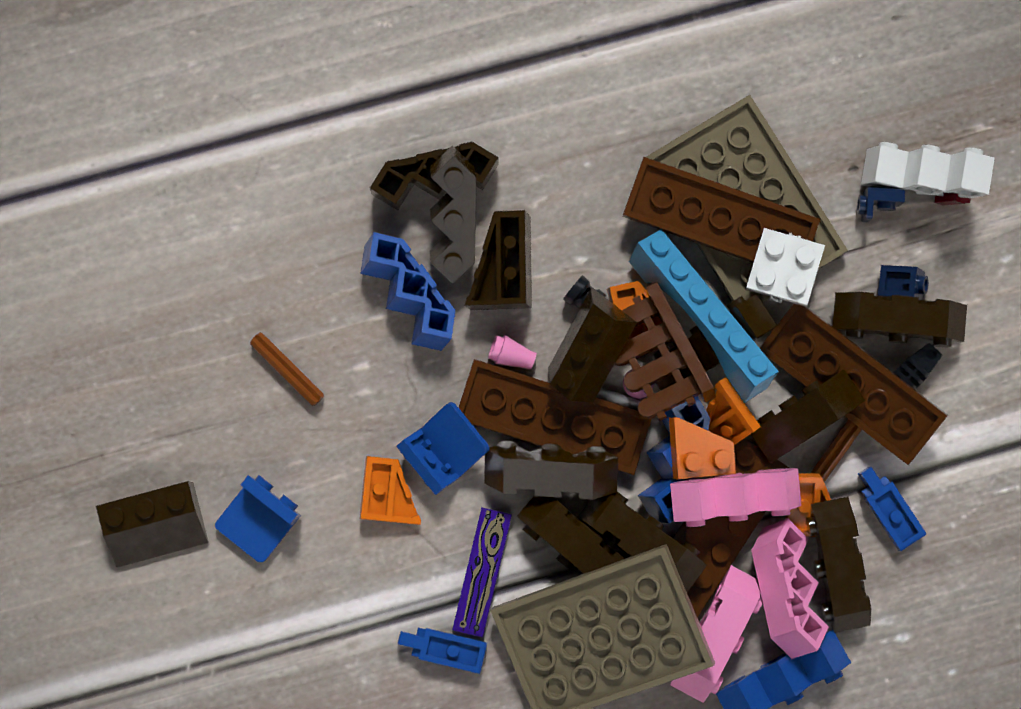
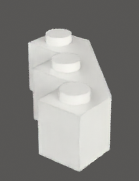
[861,142,995,198]

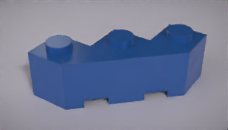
[360,232,455,351]
[638,396,710,523]
[716,629,851,709]

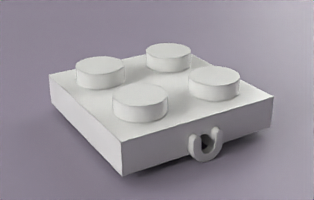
[746,228,825,307]

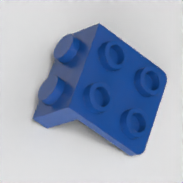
[396,402,489,495]
[215,475,301,562]

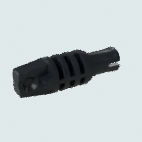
[893,343,943,390]

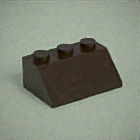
[548,289,637,402]
[96,481,209,568]

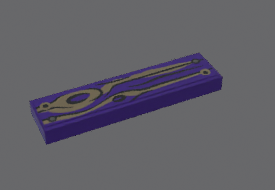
[452,507,512,637]

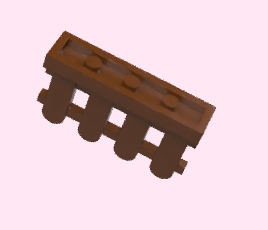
[615,282,716,421]

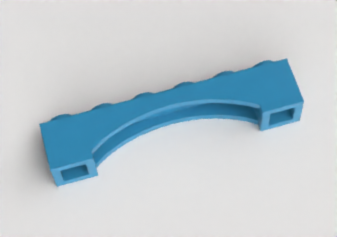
[629,229,779,403]

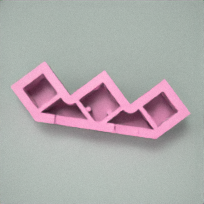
[670,468,801,527]
[751,518,829,659]
[670,565,763,703]

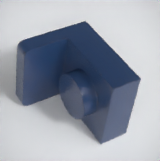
[857,187,905,222]
[878,265,929,300]

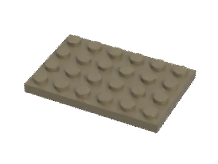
[646,95,848,303]
[490,544,715,709]

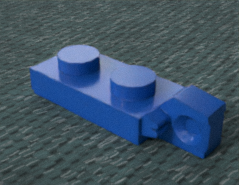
[858,467,926,551]
[398,627,487,674]

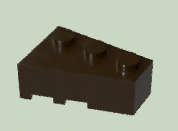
[464,210,532,310]
[751,370,865,464]

